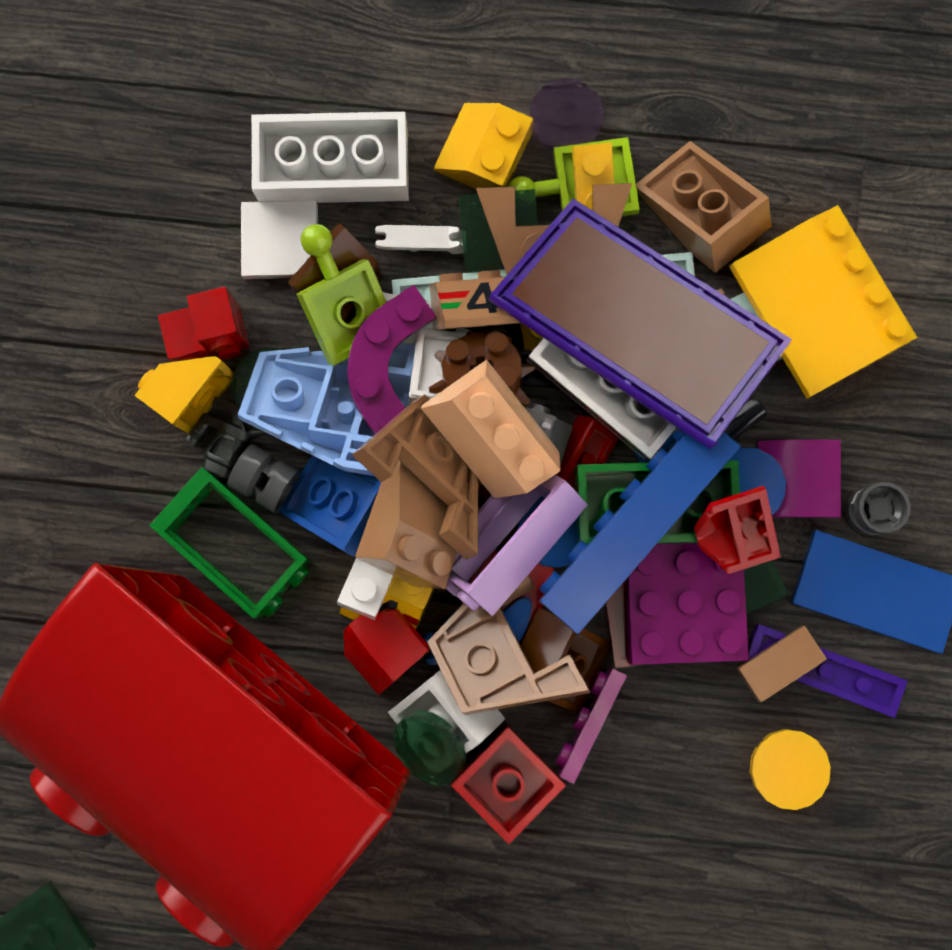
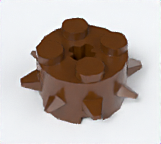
[428,331,535,407]

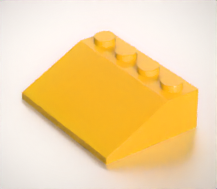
[729,205,917,399]

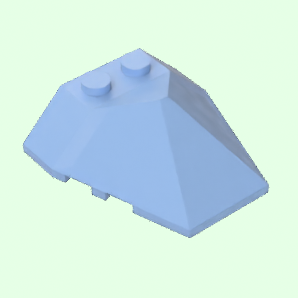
[238,343,416,476]

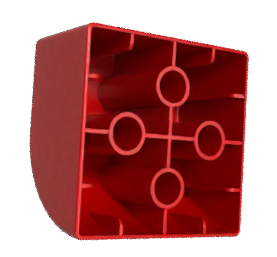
[0,563,411,950]

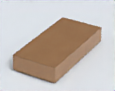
[736,625,827,703]

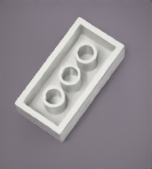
[252,112,409,203]

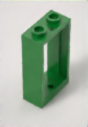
[149,467,311,619]

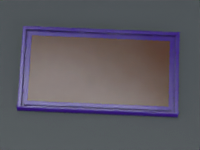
[489,198,792,450]

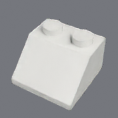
[388,670,505,774]

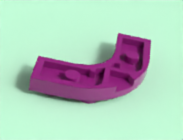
[347,285,437,435]

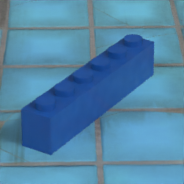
[539,429,741,634]

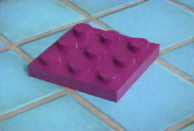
[625,543,749,665]

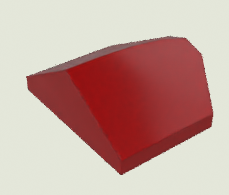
[694,486,781,574]
[344,608,430,695]

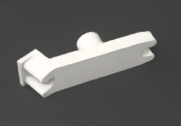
[375,225,467,254]

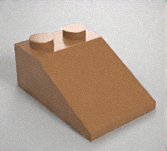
[636,141,772,273]
[355,459,457,589]

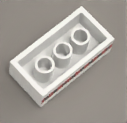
[526,338,677,459]

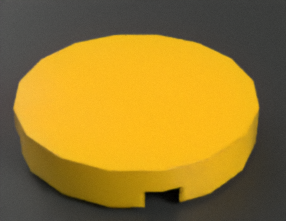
[749,729,831,810]

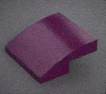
[756,439,841,519]

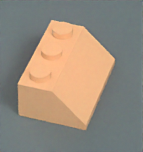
[421,359,561,498]

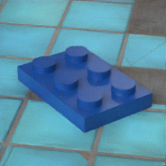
[279,455,381,557]

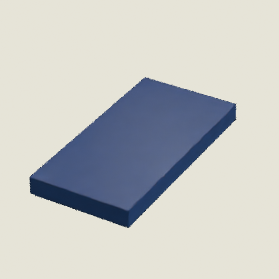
[790,530,952,654]

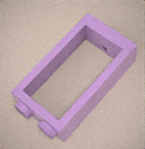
[446,475,588,616]

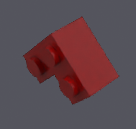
[158,286,250,362]

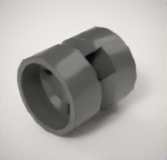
[227,444,301,514]
[844,482,911,537]

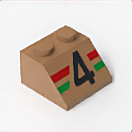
[429,270,521,330]

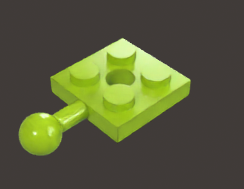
[508,137,640,216]
[296,224,387,366]

